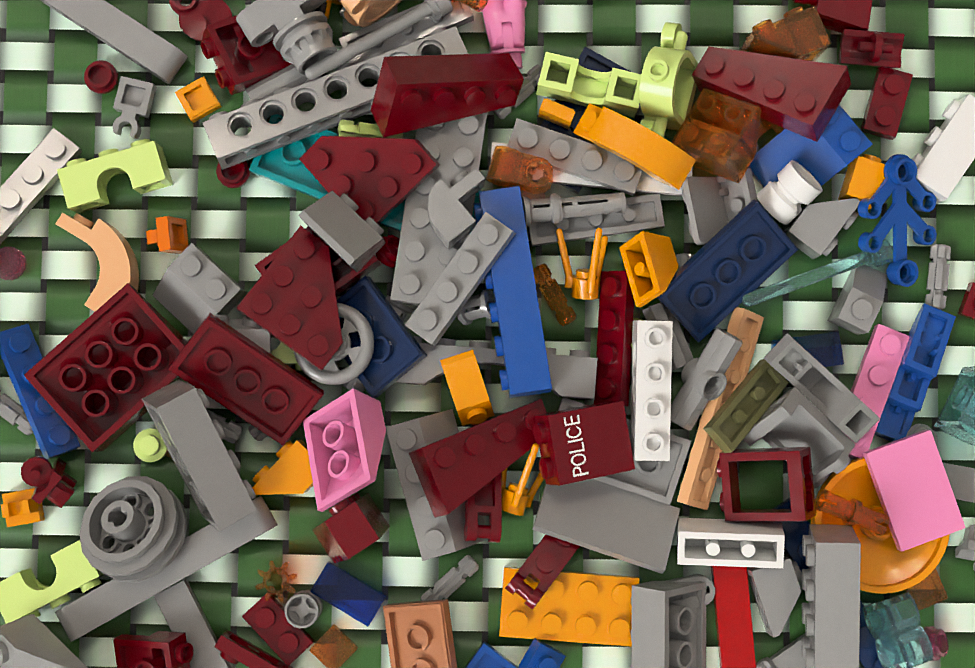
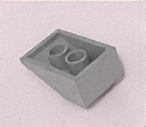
[0,614,88,668]

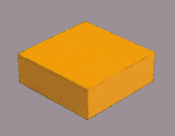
[175,76,222,123]
[538,98,575,130]

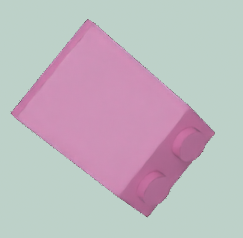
[303,389,386,512]

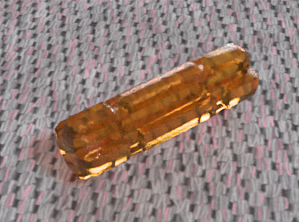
[533,263,577,326]

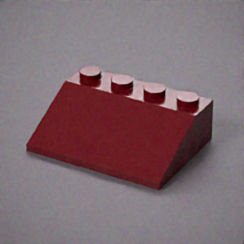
[24,283,187,452]

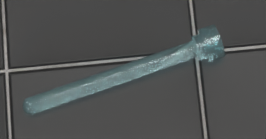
[742,238,893,307]

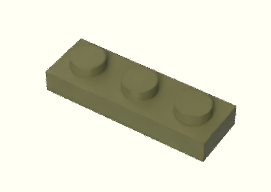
[703,359,789,453]

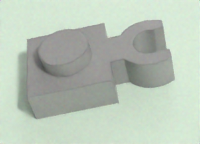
[113,76,157,139]

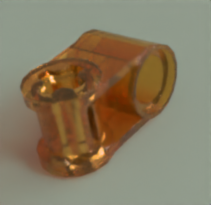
[486,146,553,194]

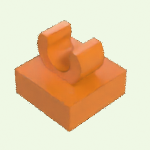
[146,216,189,254]

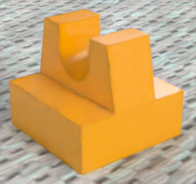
[0,488,45,527]

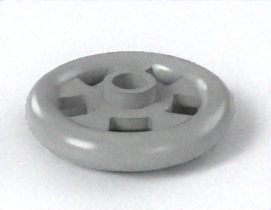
[294,303,374,385]

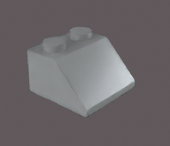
[298,191,386,273]
[153,243,248,334]

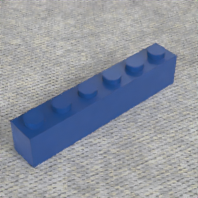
[473,186,552,398]

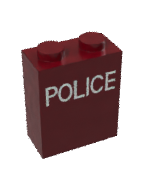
[533,401,635,486]

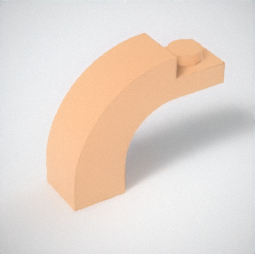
[56,212,139,311]

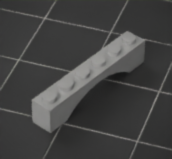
[395,336,598,400]

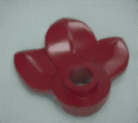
[169,0,233,41]

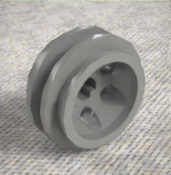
[79,476,188,582]

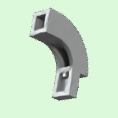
[764,333,881,443]

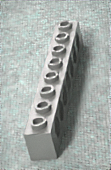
[202,26,468,170]

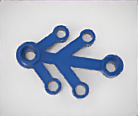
[858,154,937,287]

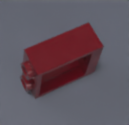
[717,447,816,521]

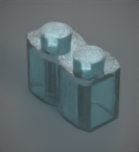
[863,592,933,668]

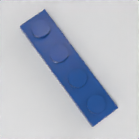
[0,324,80,460]

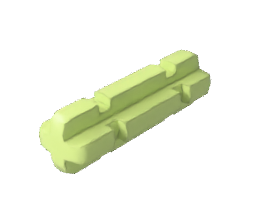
[337,120,403,139]

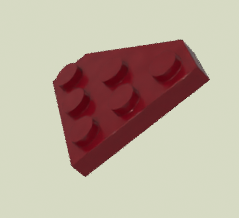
[299,136,440,225]
[237,225,343,372]

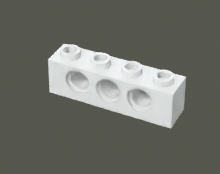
[630,320,673,461]

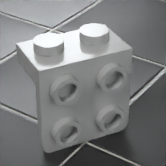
[682,168,758,245]

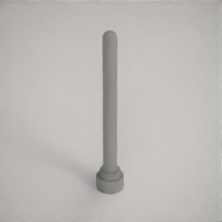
[305,0,453,80]

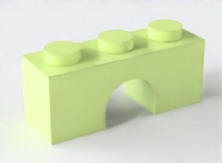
[536,52,641,118]
[57,139,173,213]
[0,540,105,624]

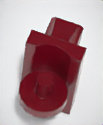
[838,29,905,68]
[21,456,77,508]

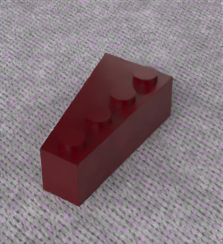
[692,46,851,142]
[371,53,524,138]
[409,399,547,518]
[312,492,390,564]

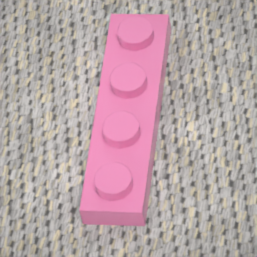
[844,324,910,459]

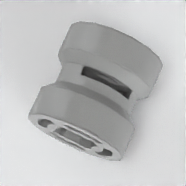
[284,589,323,629]

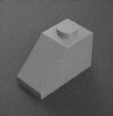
[827,261,887,335]
[747,556,802,638]

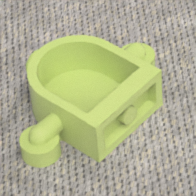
[639,22,698,138]

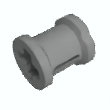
[457,289,495,325]

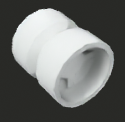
[757,160,823,225]

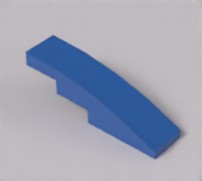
[874,304,956,442]

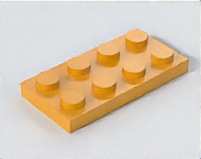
[499,567,640,647]

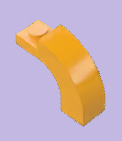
[573,103,696,190]

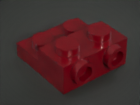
[200,15,291,95]
[113,631,193,668]

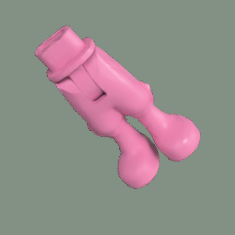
[478,0,527,69]

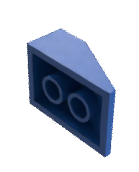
[744,105,873,188]

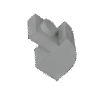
[428,168,485,249]

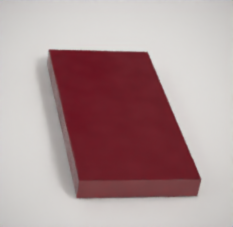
[168,313,324,446]

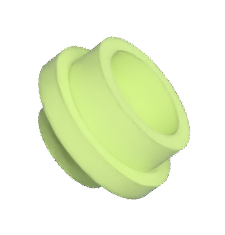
[133,428,168,462]

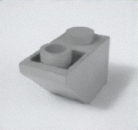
[784,198,860,259]

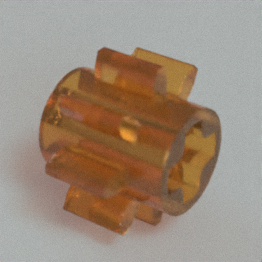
[255,560,298,603]

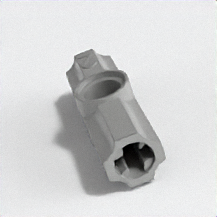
[671,327,743,431]

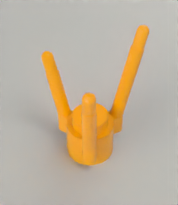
[556,228,608,300]
[502,443,544,516]

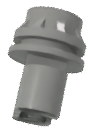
[236,0,337,74]

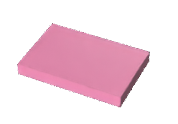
[863,429,966,552]

